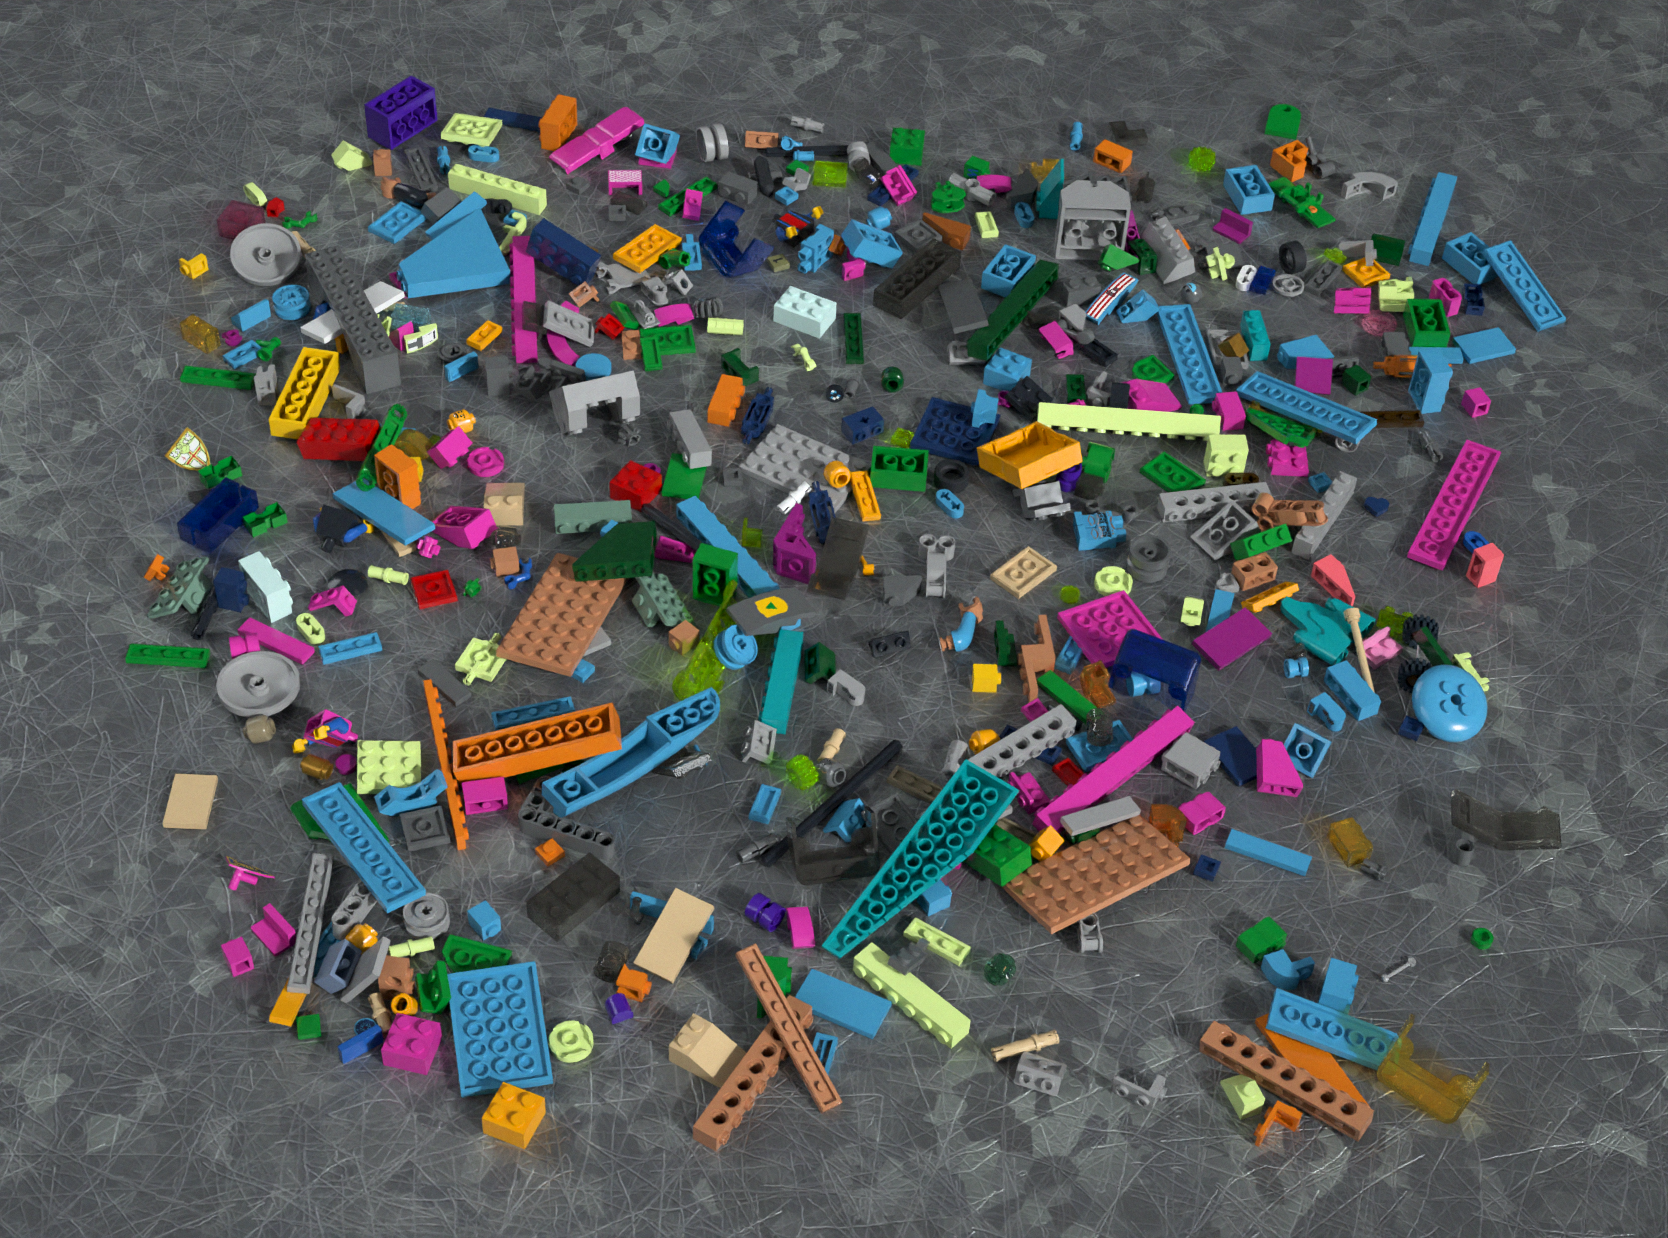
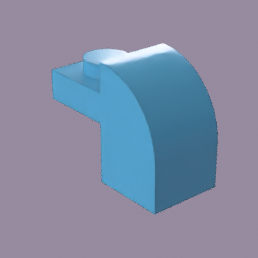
[1261,949,1315,990]

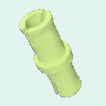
[368,565,409,585]
[388,936,434,957]

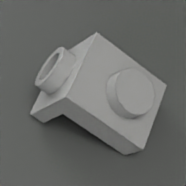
[782,168,811,192]

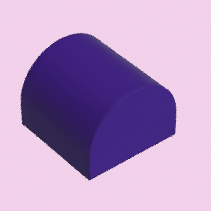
[605,993,633,1025]

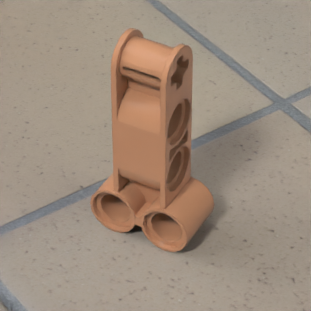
[1252,492,1328,531]

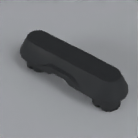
[754,156,774,197]
[481,198,512,214]

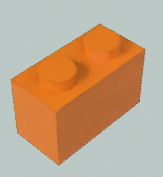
[1093,139,1133,174]

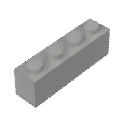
[667,409,712,469]

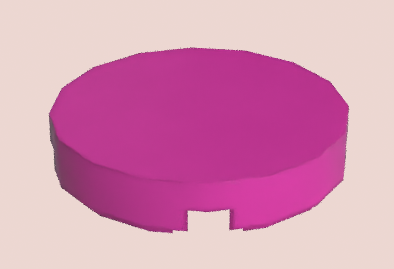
[467,447,504,477]

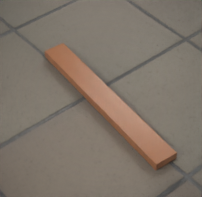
[735,943,842,1114]

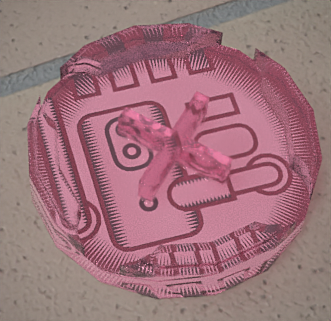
[1362,310,1397,337]

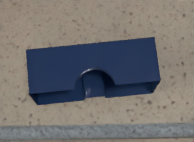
[1462,283,1485,316]

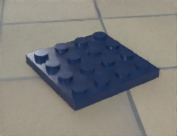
[910,397,1001,467]

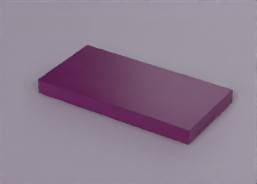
[1191,607,1272,671]

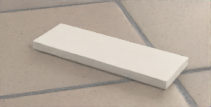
[300,281,405,344]

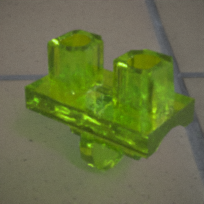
[1376,606,1413,637]

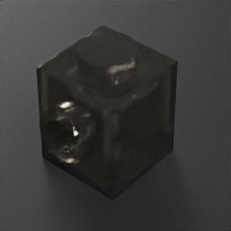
[1074,471,1105,501]

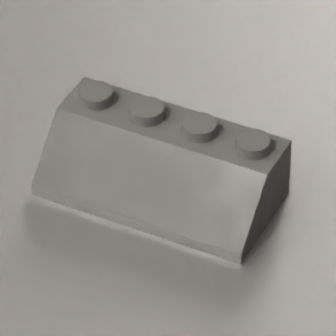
[1140,217,1195,285]

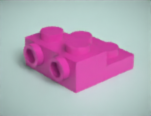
[1266,439,1309,477]

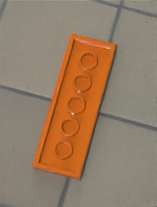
[1255,1013,1368,1127]

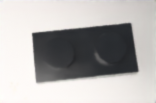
[1080,338,1118,367]

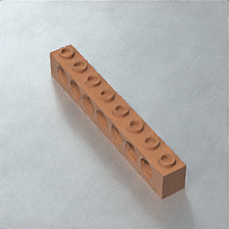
[693,995,814,1151]
[1199,1021,1374,1142]

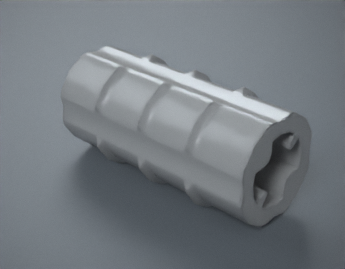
[941,740,968,781]

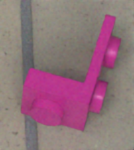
[842,247,865,281]
[308,585,357,616]

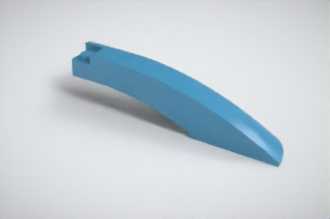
[541,687,720,818]

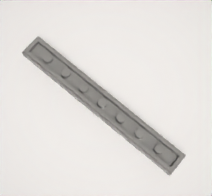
[287,853,334,994]

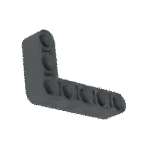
[518,776,615,860]

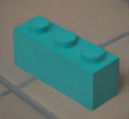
[1240,310,1271,361]

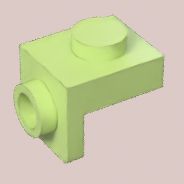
[1181,596,1204,626]

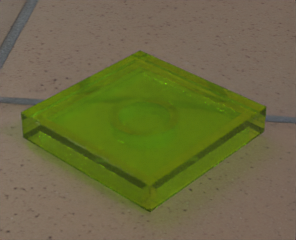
[813,161,848,188]

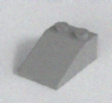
[1191,500,1261,560]

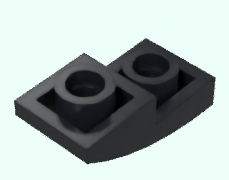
[1109,382,1130,409]

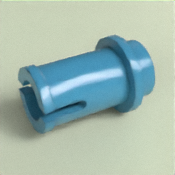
[793,150,814,162]

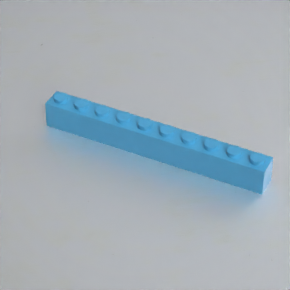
[676,496,801,632]

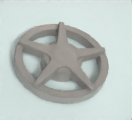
[1272,274,1304,297]

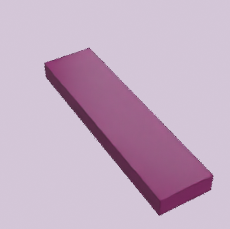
[237,617,315,665]

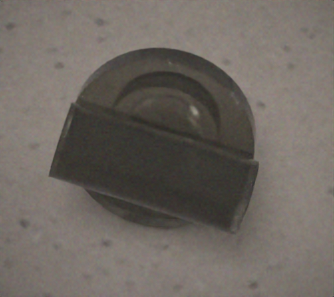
[1284,642,1307,660]

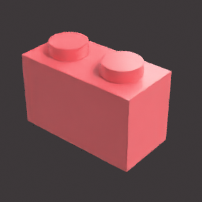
[1466,542,1504,588]

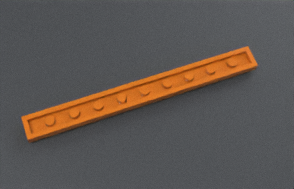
[423,679,469,850]

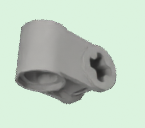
[640,276,668,307]
[1077,912,1103,953]

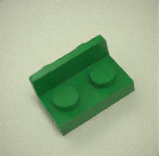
[415,961,451,1014]

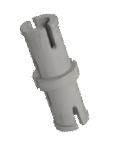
[791,115,825,133]

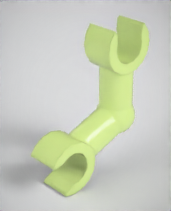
[791,344,816,372]

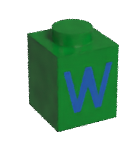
[963,155,990,180]

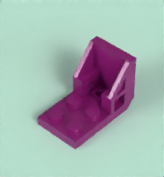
[773,503,816,586]

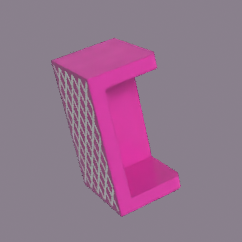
[608,170,642,195]

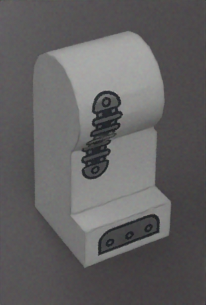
[827,669,865,706]

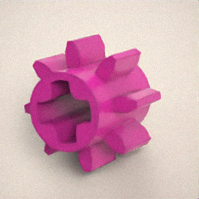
[416,535,441,558]

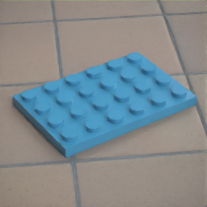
[447,961,553,1098]

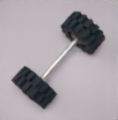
[1397,614,1439,693]

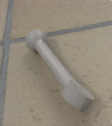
[1380,957,1416,982]

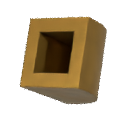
[1217,333,1250,358]

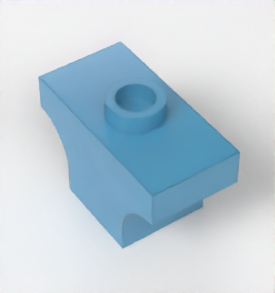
[971,389,999,428]

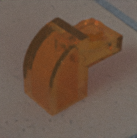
[1080,660,1116,710]
[1148,804,1186,847]

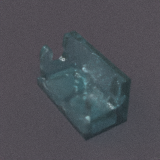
[391,303,431,333]

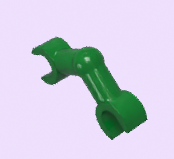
[282,211,318,229]

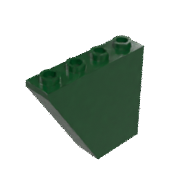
[572,521,658,582]

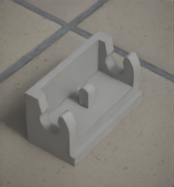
[254,365,279,405]

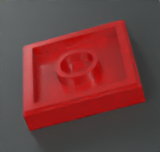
[410,570,458,610]

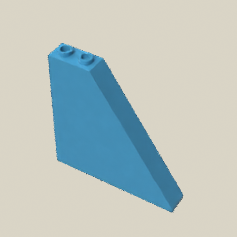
[396,209,510,298]

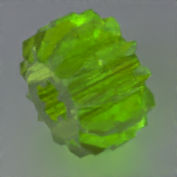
[1188,146,1216,172]
[785,754,819,791]

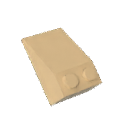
[484,483,525,526]
[669,1013,746,1088]

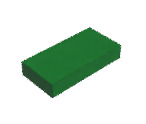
[610,301,640,330]
[640,336,663,371]

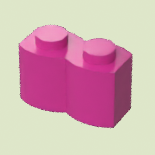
[1429,278,1462,317]
[1176,792,1226,835]

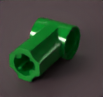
[658,248,691,270]

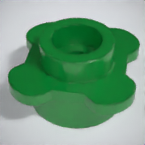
[463,578,482,598]

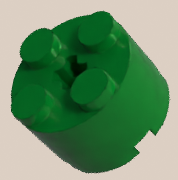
[1081,442,1115,483]

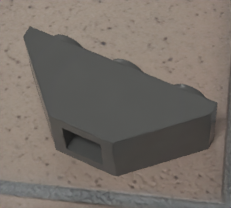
[1006,168,1038,210]

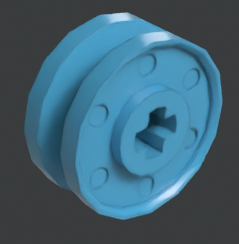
[272,284,311,320]
[714,625,758,670]

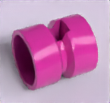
[229,633,260,660]

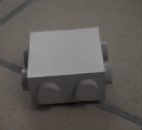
[1161,732,1220,789]

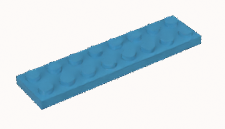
[1156,304,1223,405]
[1236,371,1377,444]
[302,782,426,913]

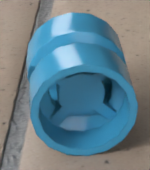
[1126,668,1161,697]

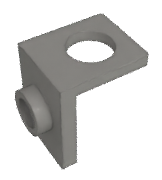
[661,269,693,296]

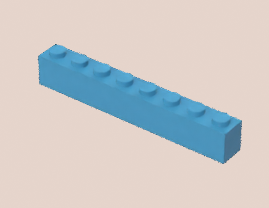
[1408,172,1458,266]

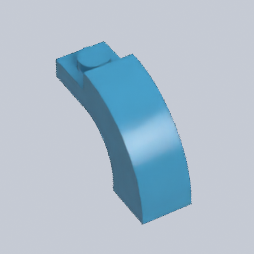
[374,769,448,816]

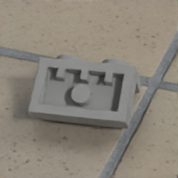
[947,340,985,365]
[740,720,777,764]
[1014,1051,1067,1096]

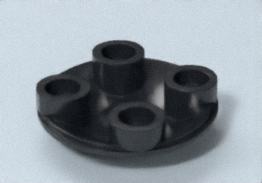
[328,569,368,597]

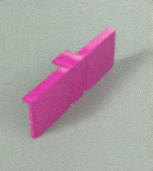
[549,107,645,174]

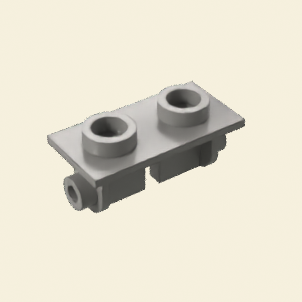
[632,300,660,329]

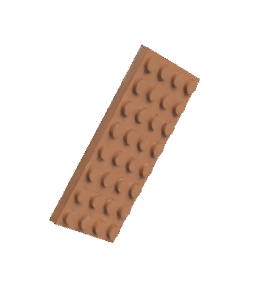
[496,553,628,677]
[1002,815,1190,934]

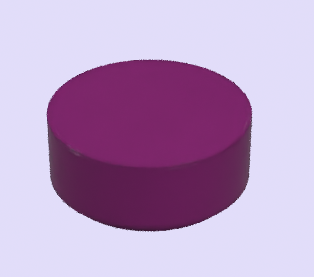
[335,754,357,775]

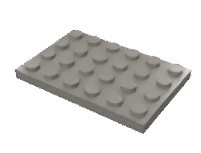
[739,424,871,513]

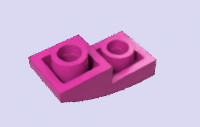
[977,175,1012,193]
[654,304,694,327]
[786,907,815,949]

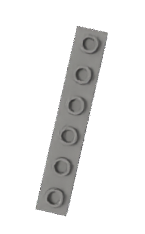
[1157,482,1272,522]
[968,704,1076,777]

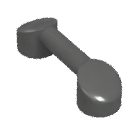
[1056,319,1095,345]
[1085,500,1138,521]

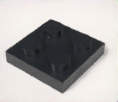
[1004,376,1053,422]

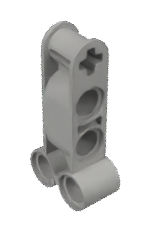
[918,534,955,599]

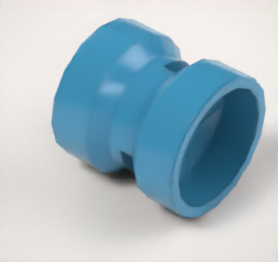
[1284,657,1309,678]

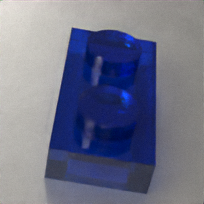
[1249,266,1276,295]

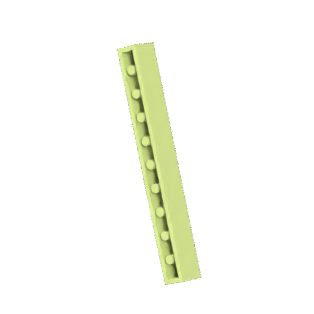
[1037,402,1221,441]

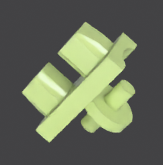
[1206,247,1235,281]

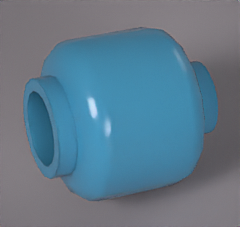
[866,206,892,230]

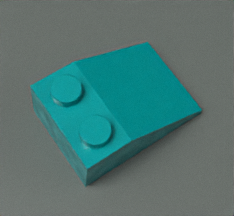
[1036,159,1064,219]

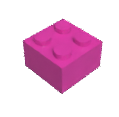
[381,1013,442,1075]

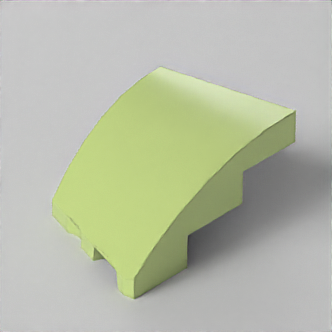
[1378,277,1414,312]

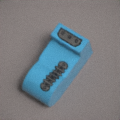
[1307,692,1346,731]

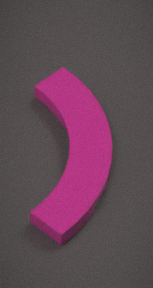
[547,301,580,367]

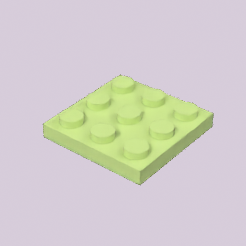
[441,113,502,147]
[357,740,421,794]

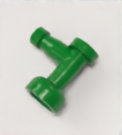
[256,337,281,362]

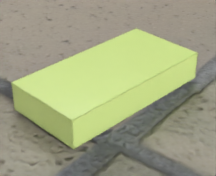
[974,211,999,238]

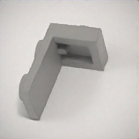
[1339,240,1377,266]
[1086,371,1110,407]
[332,384,366,419]
[1111,1074,1167,1110]

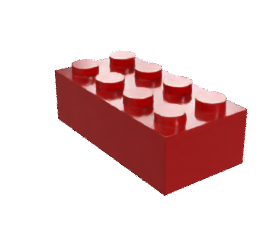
[297,418,380,461]

